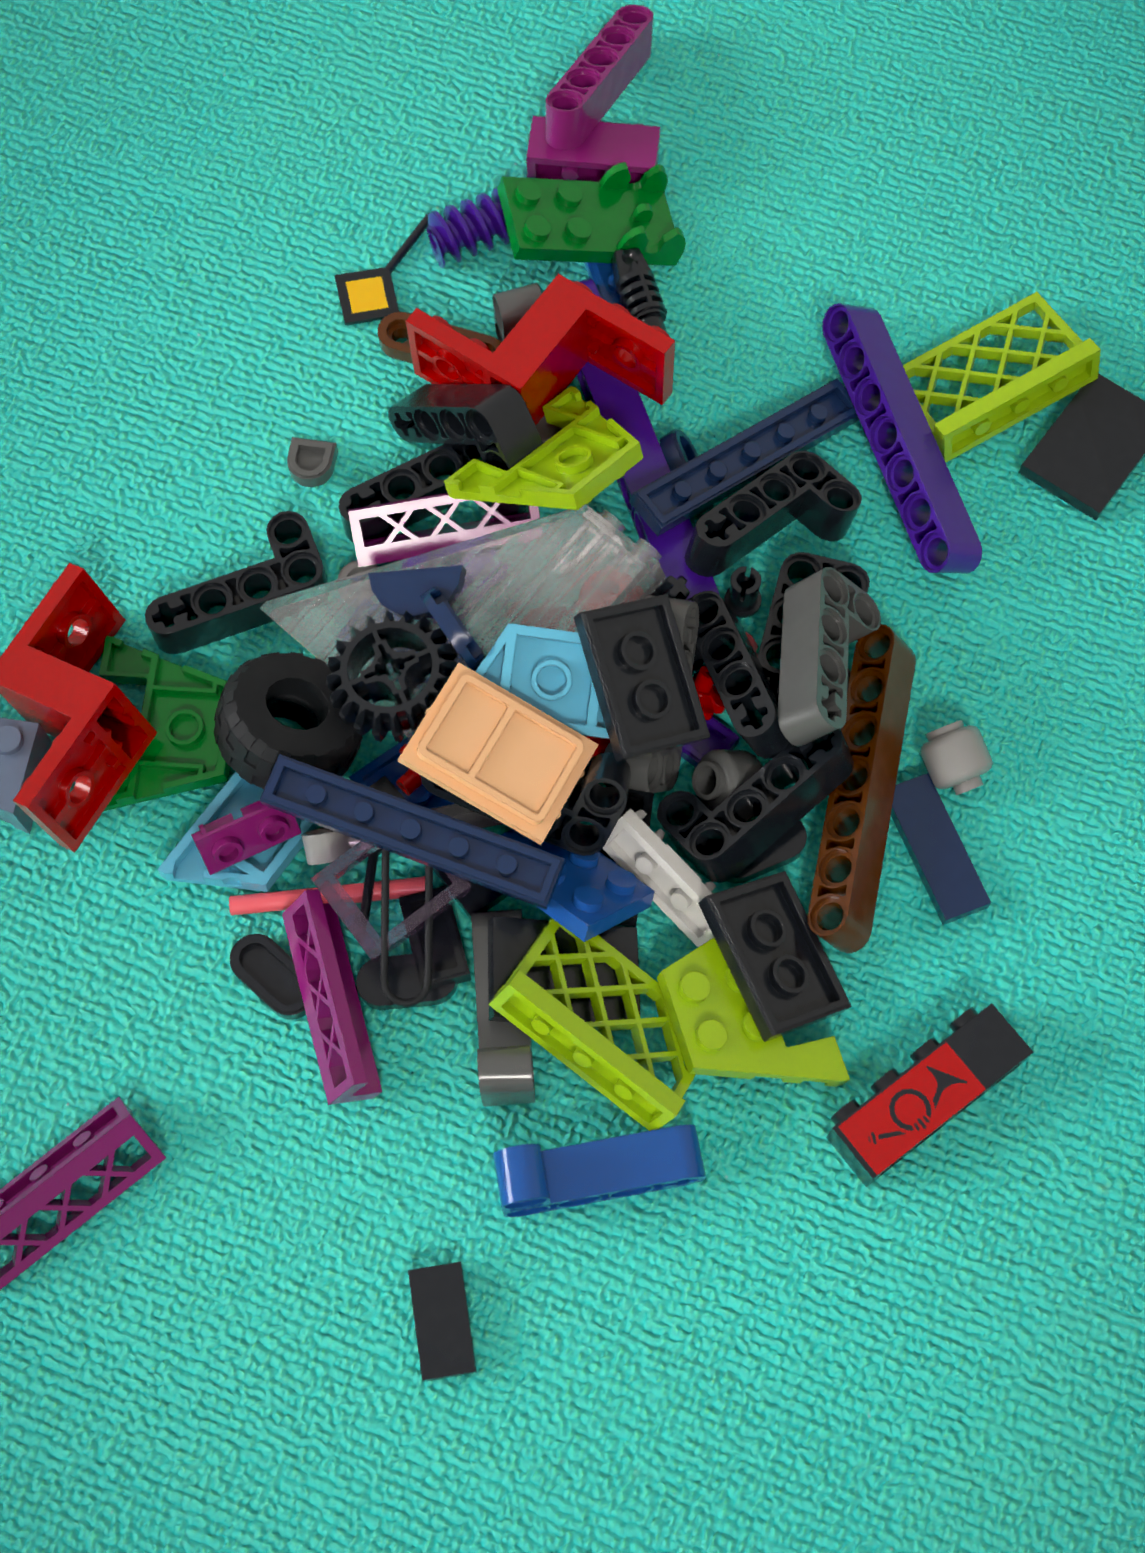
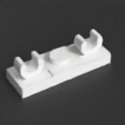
[602,808,716,947]

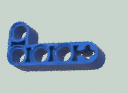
[493,1124,706,1217]

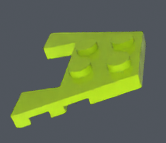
[444,386,643,510]
[657,938,850,1087]

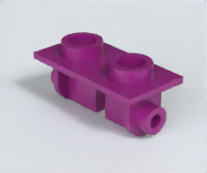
[191,801,301,875]

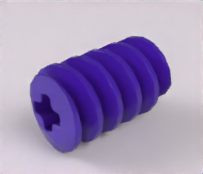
[427,187,509,269]

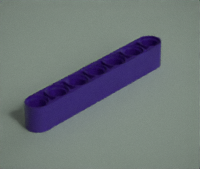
[822,303,982,574]

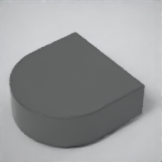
[287,437,338,487]

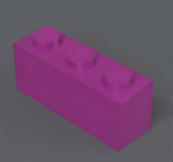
[526,116,660,184]

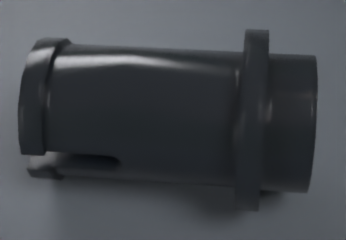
[724,566,761,618]

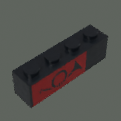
[826,1003,1033,1187]

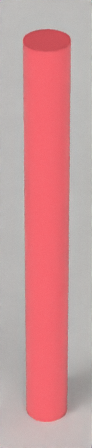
[229,876,425,916]

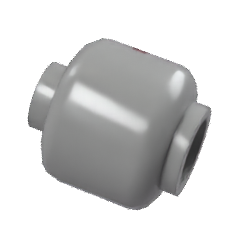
[920,720,993,795]

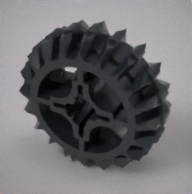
[326,610,458,743]

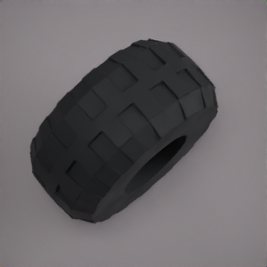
[214,652,363,789]

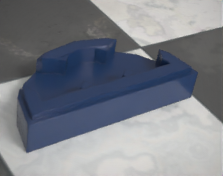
[368,565,467,621]
[420,586,486,671]

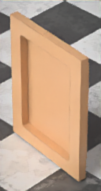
[398,662,599,845]

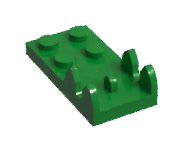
[497,162,686,266]

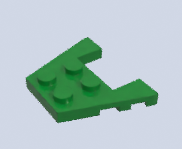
[99,636,231,811]

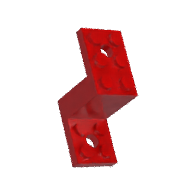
[406,273,675,426]
[0,563,157,853]

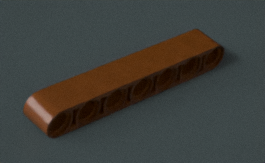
[808,624,916,953]

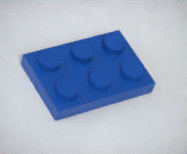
[500,829,655,942]

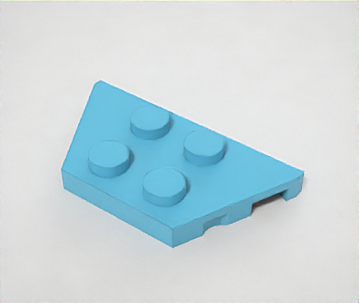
[475,623,609,739]
[157,772,319,892]

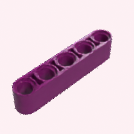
[545,5,654,150]

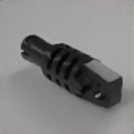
[611,248,667,332]

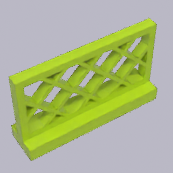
[903,292,1101,463]
[489,918,696,1131]

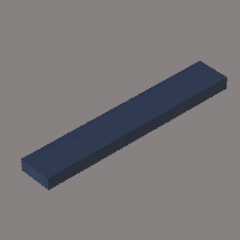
[629,378,859,537]
[259,754,566,910]

